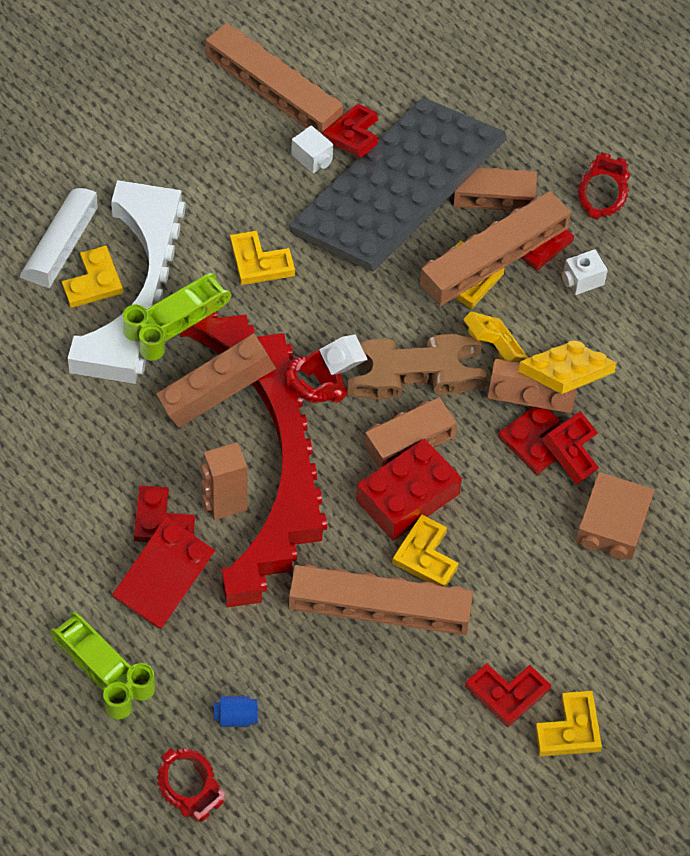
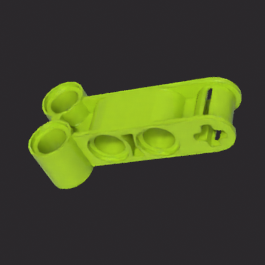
[123,273,232,361]
[50,612,156,720]

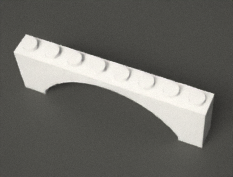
[68,180,186,384]

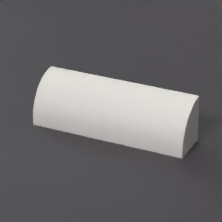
[20,188,98,289]

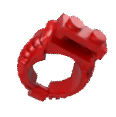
[577,152,630,220]
[284,351,348,404]
[157,748,226,822]

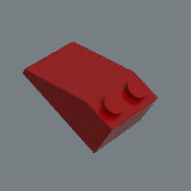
[111,516,215,629]

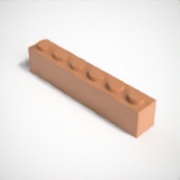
[205,23,343,134]
[420,191,571,306]
[289,564,473,635]

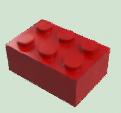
[356,438,462,541]

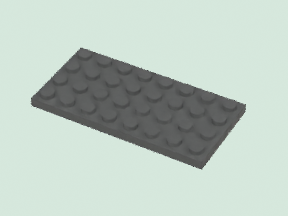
[289,97,507,272]

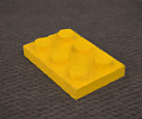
[518,341,617,394]

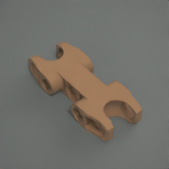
[347,334,487,399]

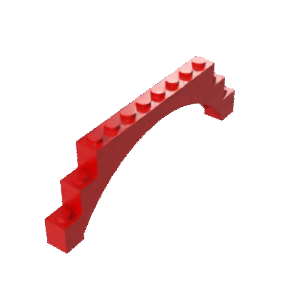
[180,311,327,607]

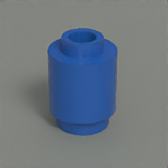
[214,696,258,727]

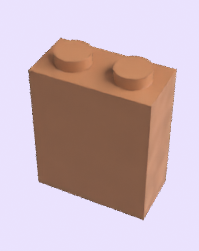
[576,472,655,560]

